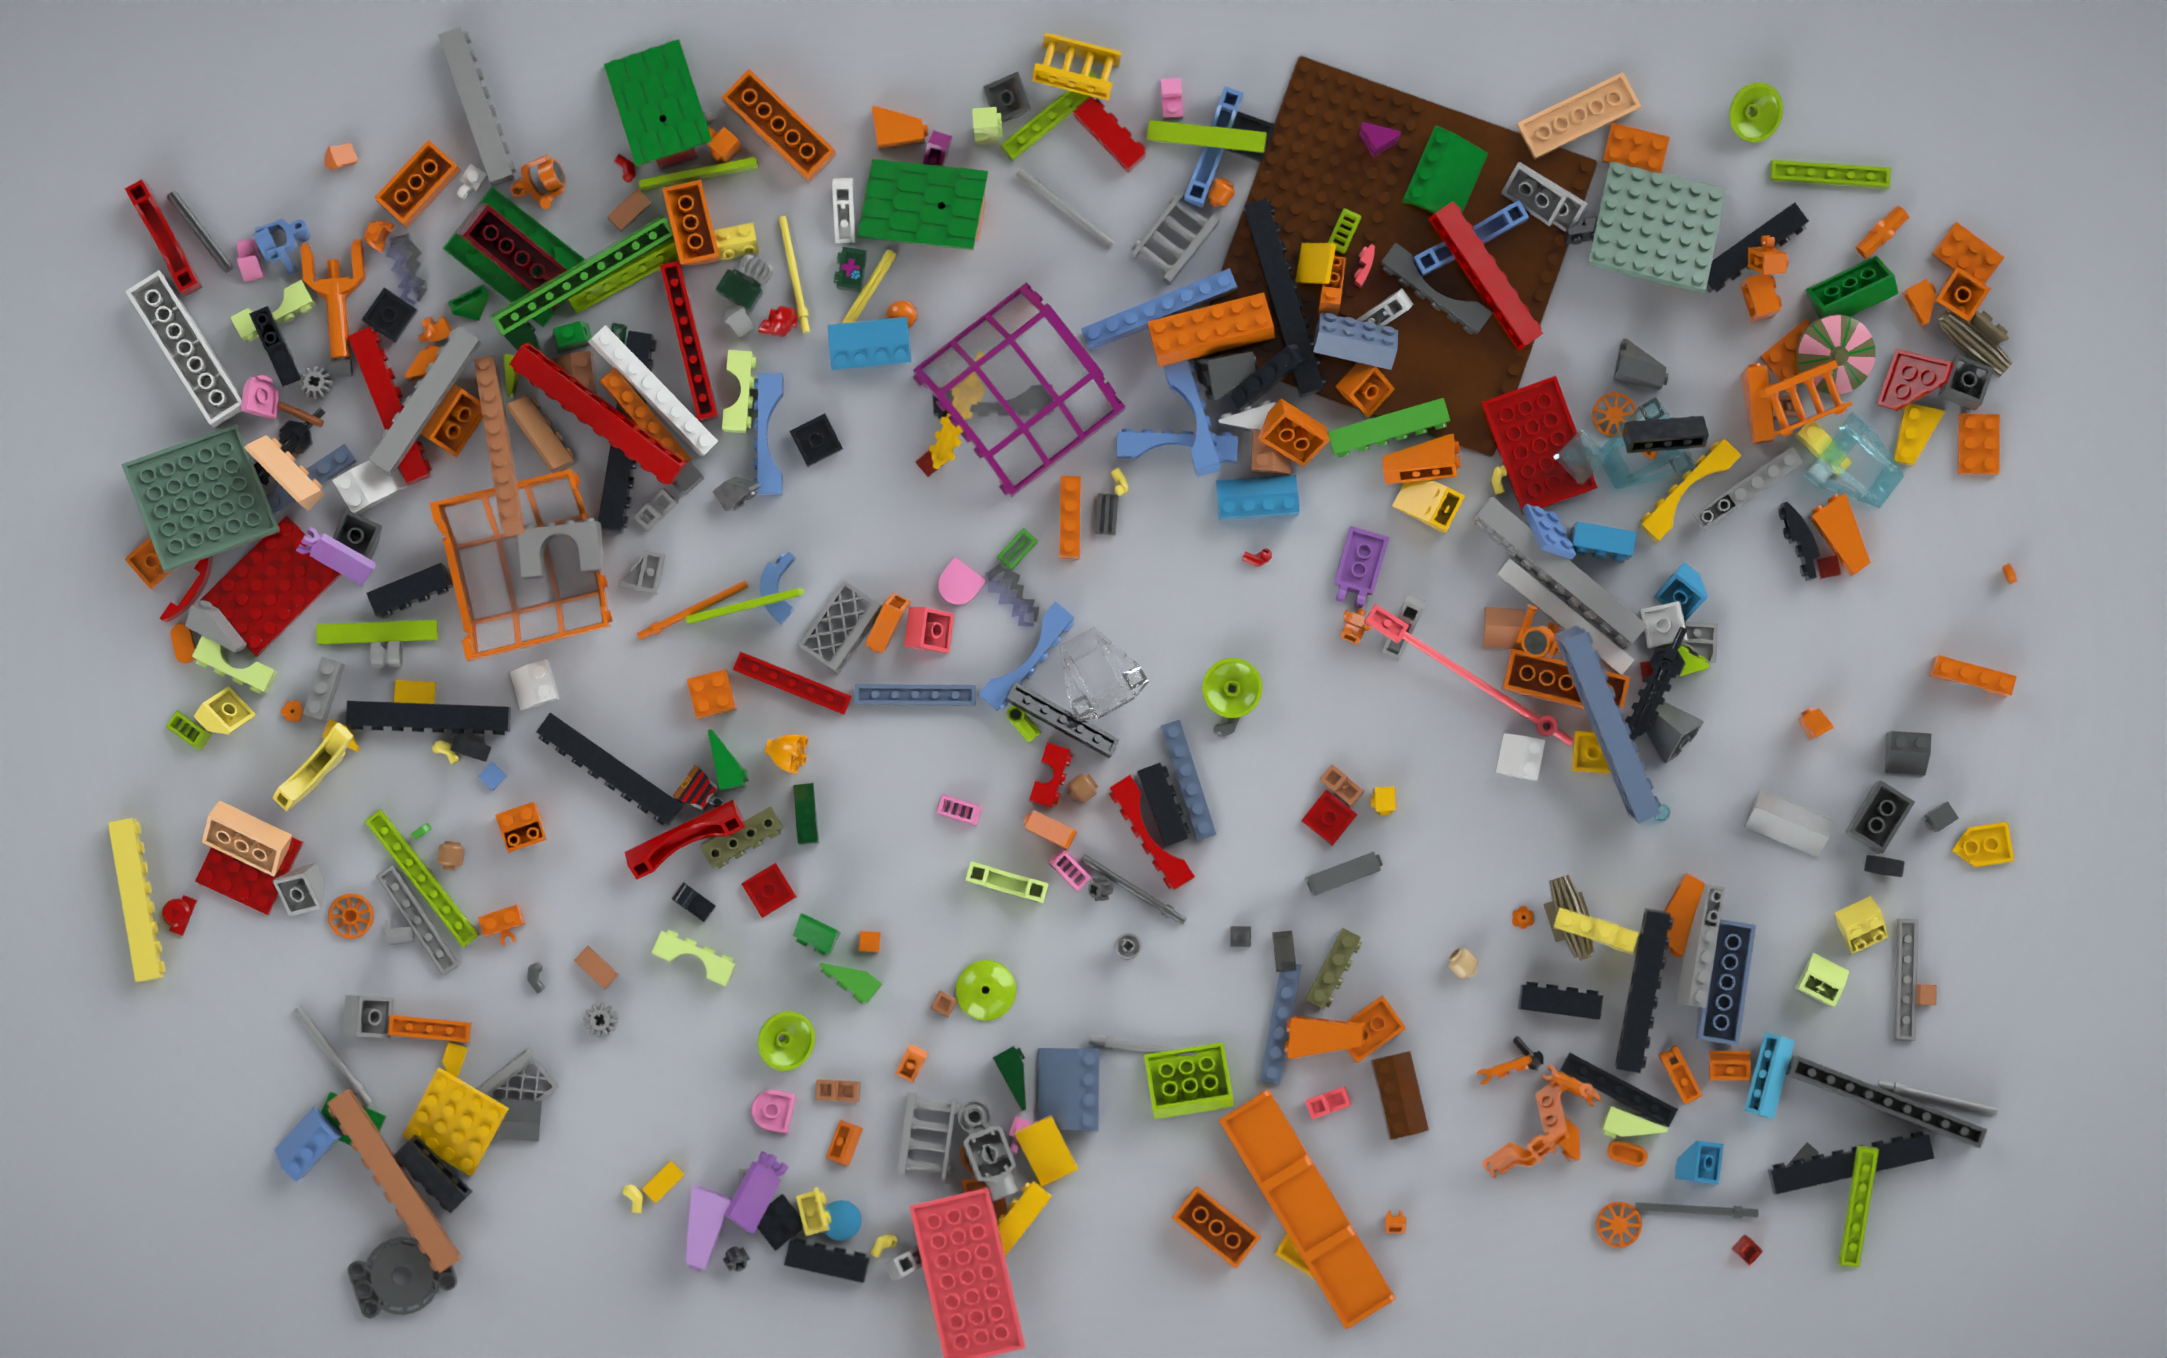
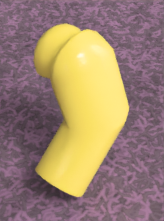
[432,740,460,764]
[622,1185,643,1213]
[870,1234,898,1258]

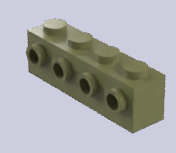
[700,806,783,869]
[1305,928,1362,1009]

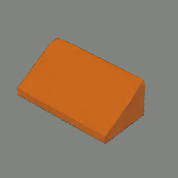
[826,1120,863,1166]

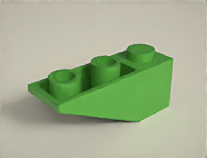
[819,963,883,1004]

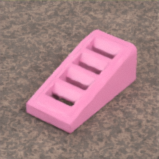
[936,794,983,826]
[1048,848,1092,892]

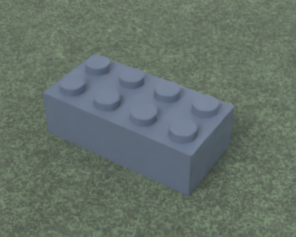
[1313,312,1398,370]

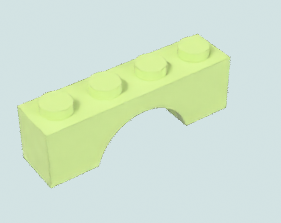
[972,107,1003,145]
[230,280,316,342]
[722,350,757,433]
[192,635,278,694]
[965,861,1049,903]
[652,929,737,986]

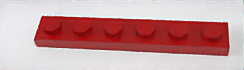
[733,651,852,715]

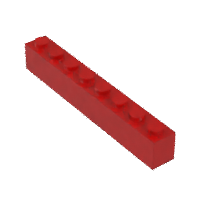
[1428,202,1544,351]
[660,261,719,423]
[348,327,432,485]

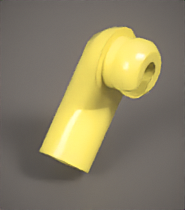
[1491,465,1507,495]
[1110,467,1129,496]

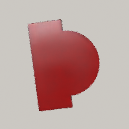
[162,895,198,936]

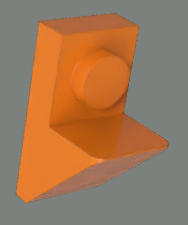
[895,1044,928,1083]

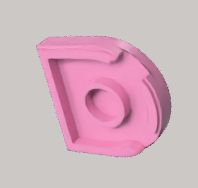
[241,375,279,420]
[938,557,987,605]
[751,1090,796,1134]

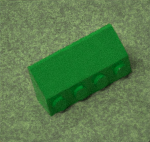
[1805,255,1899,318]

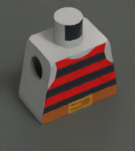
[673,765,724,811]

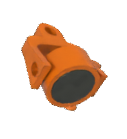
[511,154,566,209]
[1516,604,1561,657]

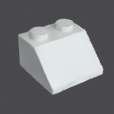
[510,659,559,711]
[1496,733,1545,781]

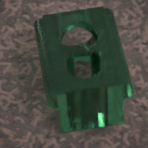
[611,323,627,345]

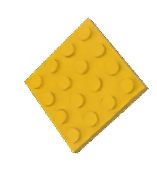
[402,1068,509,1177]

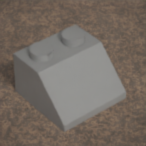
[343,995,393,1038]

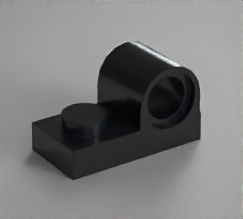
[671,882,716,922]

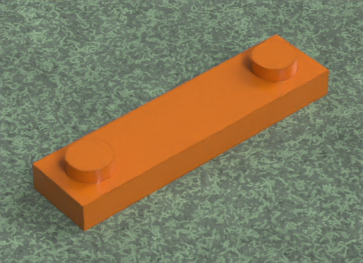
[388,1015,472,1043]

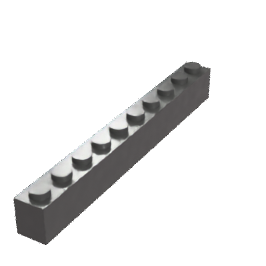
[1786,1055,1987,1148]

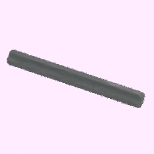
[167,191,234,273]

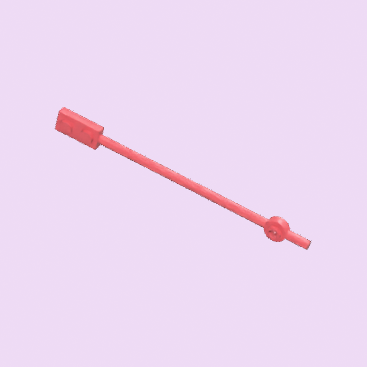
[1364,604,1574,746]

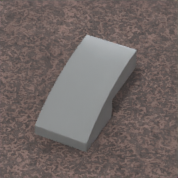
[633,488,678,531]

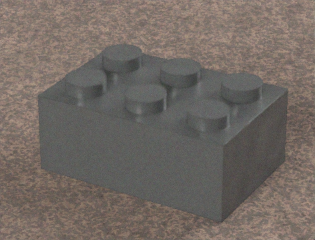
[1845,780,1915,854]

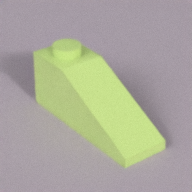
[1600,1106,1668,1139]

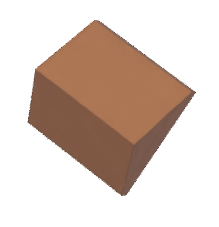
[1482,607,1526,650]

